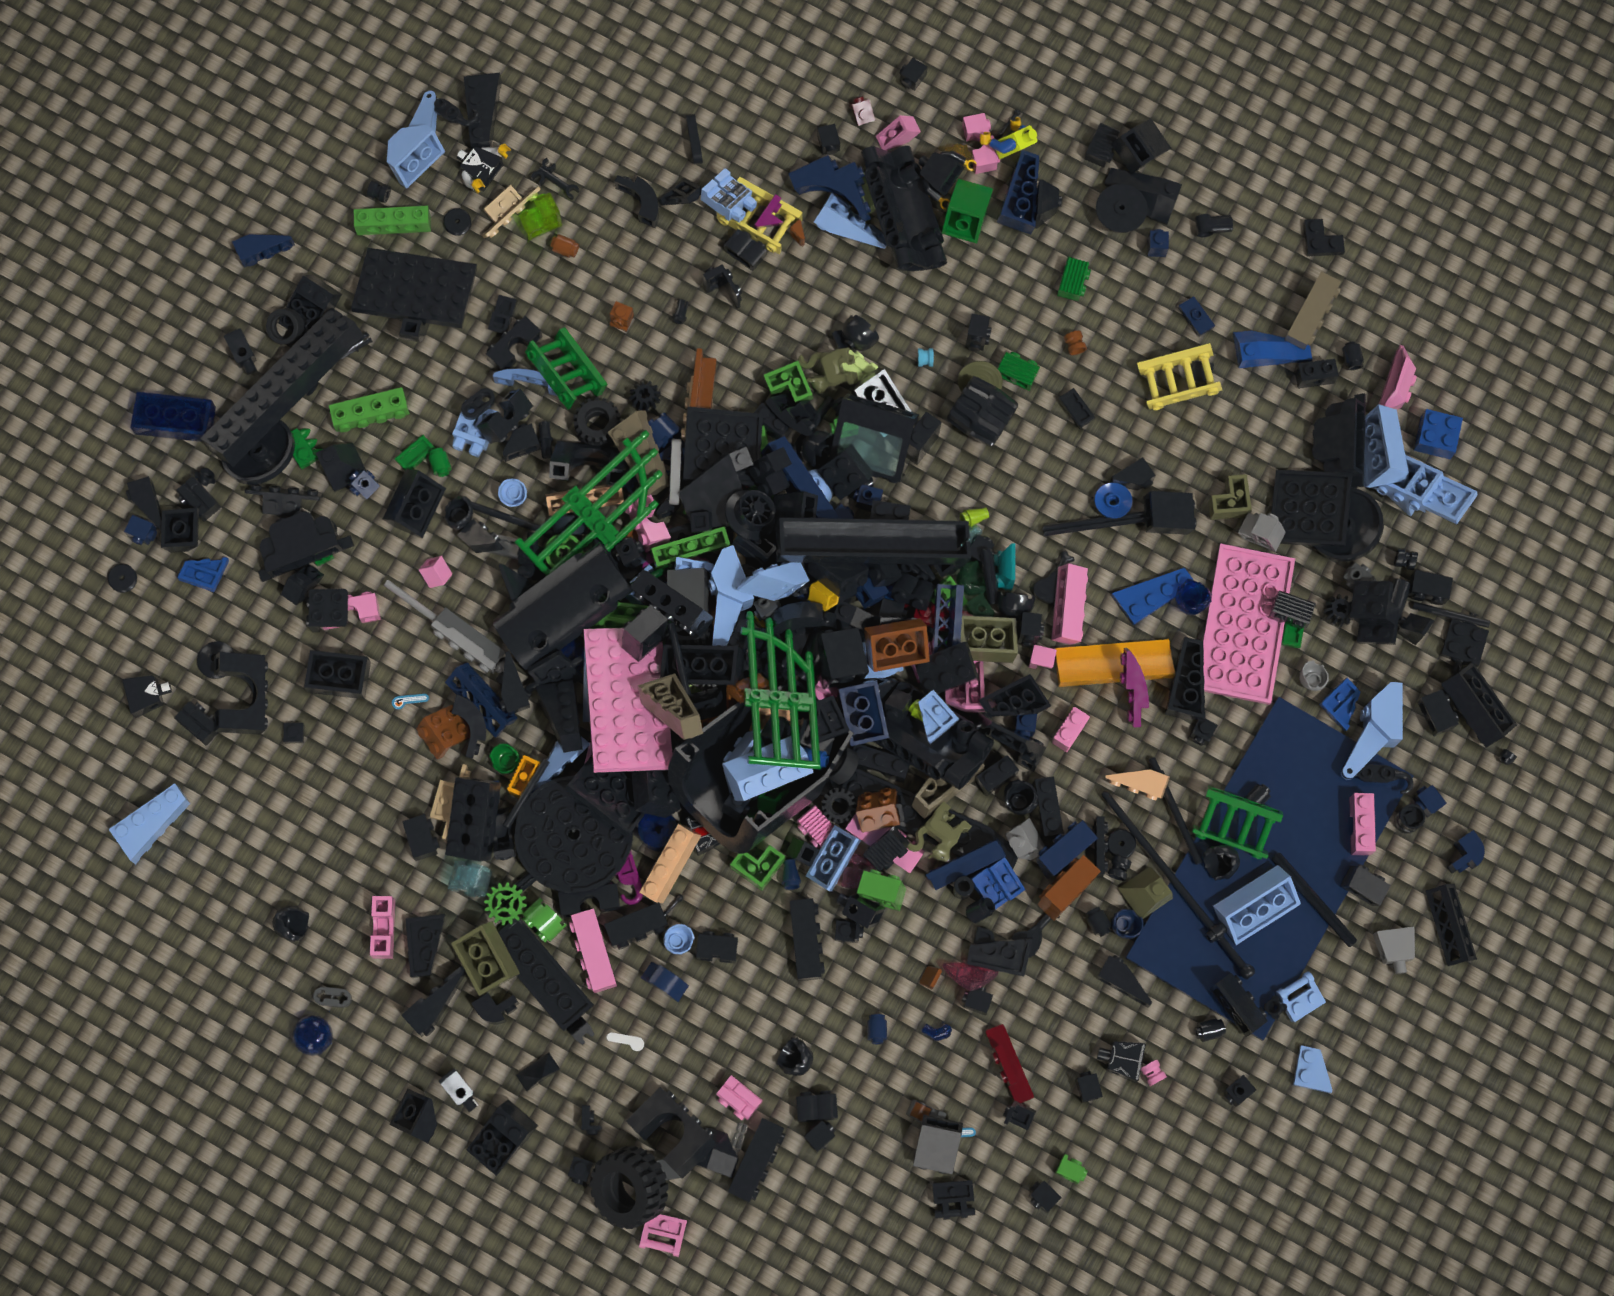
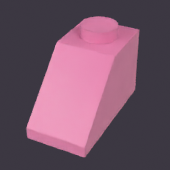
[876,115,921,151]

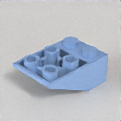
[736,562,809,601]

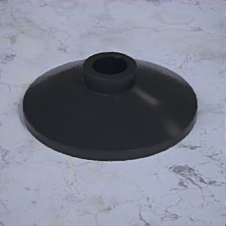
[197,641,234,679]

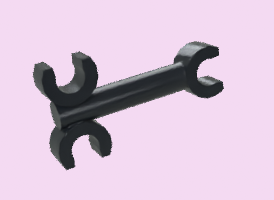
[531,158,579,200]

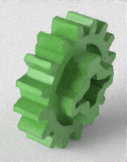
[484,882,527,925]

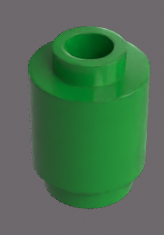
[428,448,452,477]

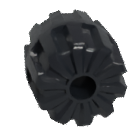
[947,376,1018,447]

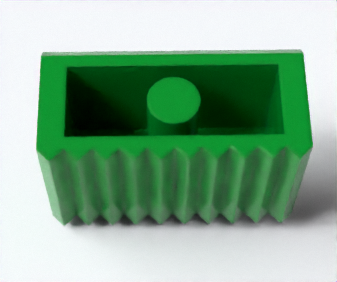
[1057,257,1091,301]
[998,352,1040,391]

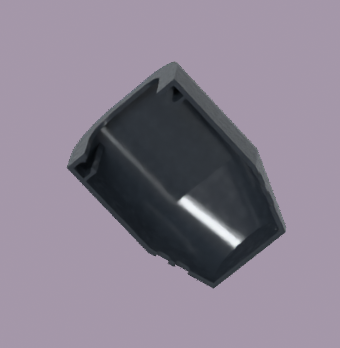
[668,681,854,854]

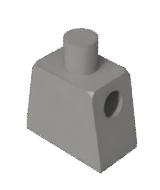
[1006,818,1045,860]
[1373,927,1415,974]

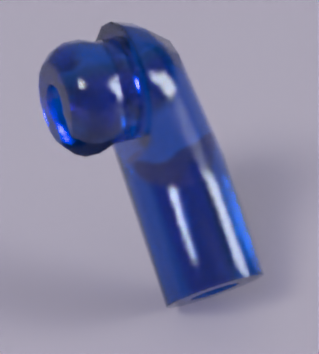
[921,1023,952,1041]

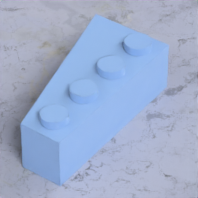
[109,784,190,865]

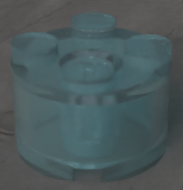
[448,861,492,898]

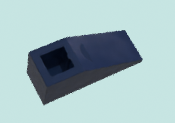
[232,234,295,267]

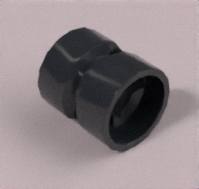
[1394,804,1426,834]

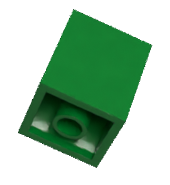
[942,179,993,244]

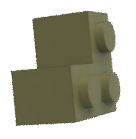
[1208,474,1252,520]

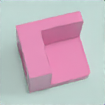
[419,556,452,588]
[1029,645,1057,669]

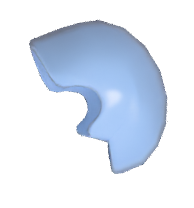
[498,478,527,507]
[663,924,694,955]

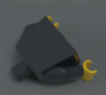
[918,151,977,210]

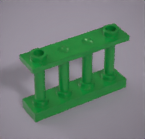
[525,327,608,410]
[1192,785,1283,859]

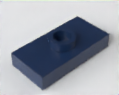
[1178,296,1215,337]

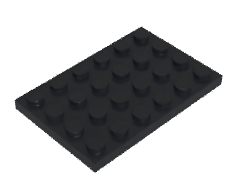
[351,248,477,329]

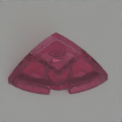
[943,962,999,991]

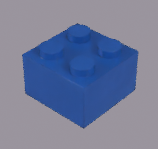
[1414,409,1463,459]

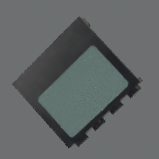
[829,393,919,483]

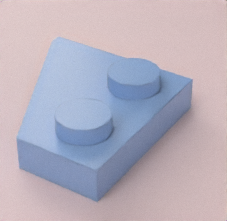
[674,557,713,576]
[918,690,959,744]
[1293,1045,1332,1094]

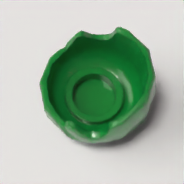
[489,744,520,774]

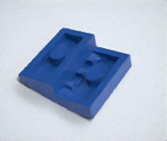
[970,857,1026,910]

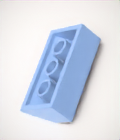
[1364,404,1409,488]
[722,736,813,801]
[1213,865,1301,945]

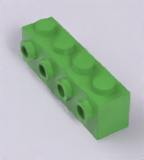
[329,387,410,432]

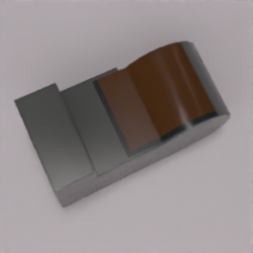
[906,1099,947,1124]

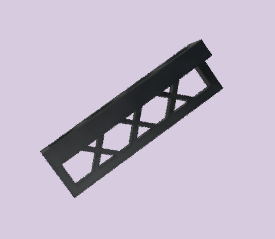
[1425,884,1477,966]

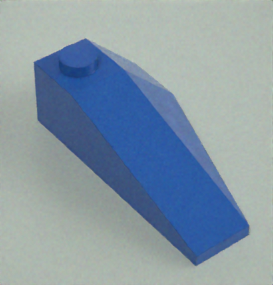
[1233,331,1312,368]

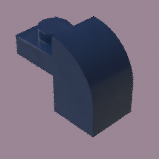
[1447,830,1485,873]
[641,962,689,1002]

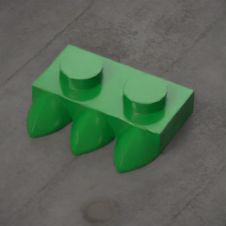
[292,428,323,469]

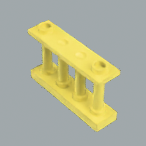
[716,177,803,254]
[1137,343,1222,410]

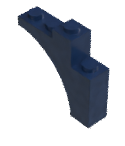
[788,155,871,222]

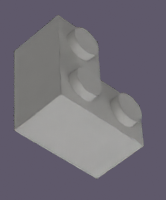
[1238,513,1286,552]

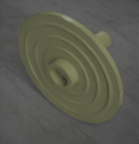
[958,361,1003,392]

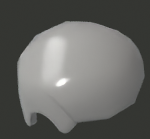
[1299,660,1329,691]

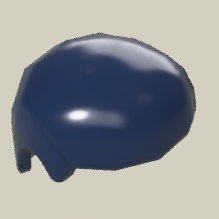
[1111,909,1144,939]

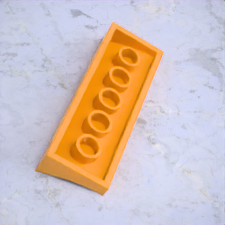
[1055,639,1175,687]

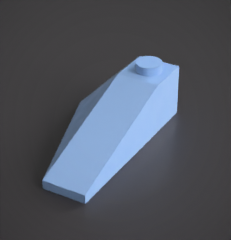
[814,193,887,249]

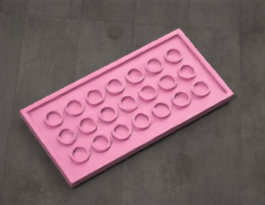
[1203,544,1295,705]
[583,628,672,773]

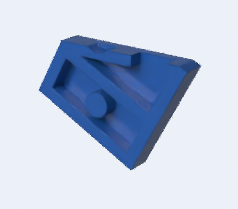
[178,557,229,592]
[1319,678,1361,731]

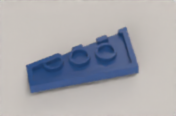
[1111,568,1196,626]

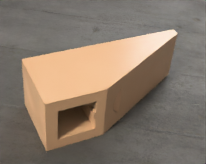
[1105,770,1170,800]

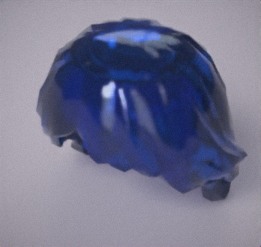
[1176,579,1213,615]

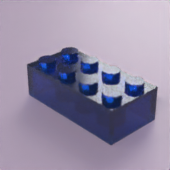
[130,392,216,442]

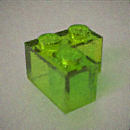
[518,193,562,240]

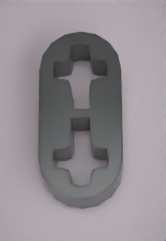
[313,987,352,1008]

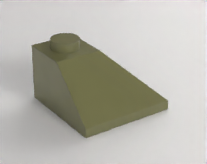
[1118,867,1173,919]

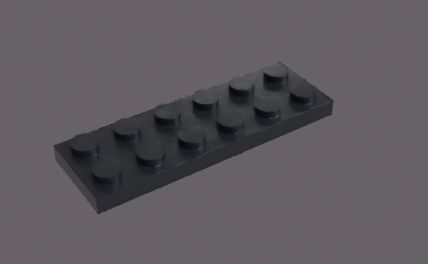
[498,916,594,1032]

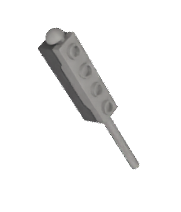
[384,580,506,674]

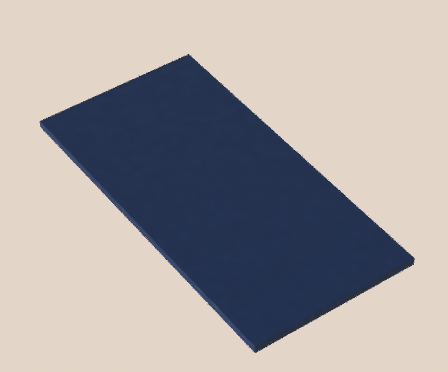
[1125,697,1414,1041]

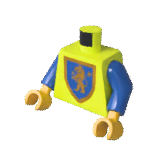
[980,117,1038,159]

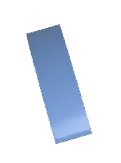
[493,369,557,396]

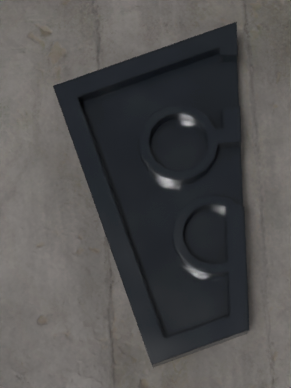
[406,914,446,978]

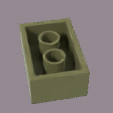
[960,616,1018,663]
[451,922,520,996]

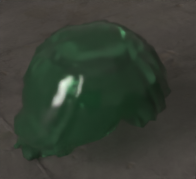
[956,560,987,596]

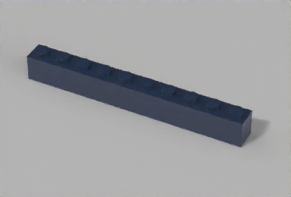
[761,436,889,609]

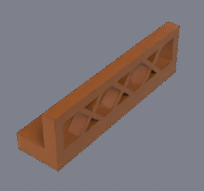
[690,348,717,409]

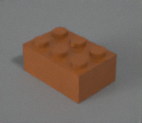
[864,618,930,672]
[1037,855,1101,921]

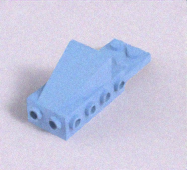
[1364,454,1478,524]

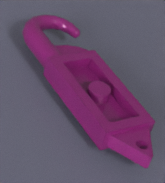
[618,851,643,905]

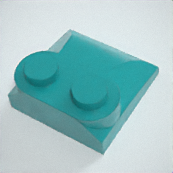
[993,543,1015,591]

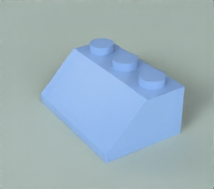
[806,825,861,891]

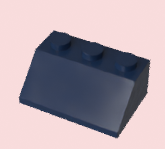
[837,680,889,746]
[1036,820,1098,879]

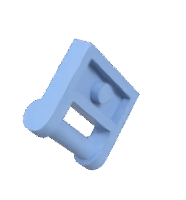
[1275,971,1326,1022]

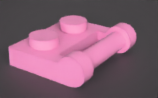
[639,1214,687,1257]

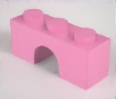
[962,113,1000,174]
[625,495,671,552]
[322,592,381,630]
[1350,793,1376,855]
[370,896,395,959]

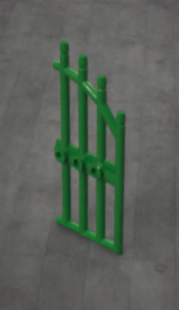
[514,430,663,576]
[740,611,821,769]

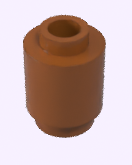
[551,234,579,258]

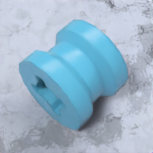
[918,348,934,367]

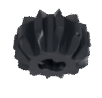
[629,380,661,412]
[1323,594,1353,627]

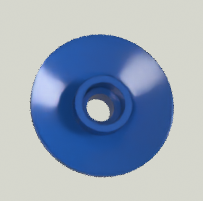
[1094,483,1132,518]

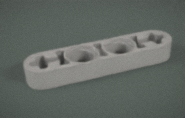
[669,439,681,505]

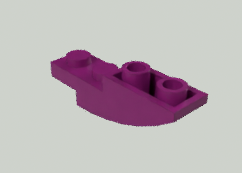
[1120,648,1149,727]

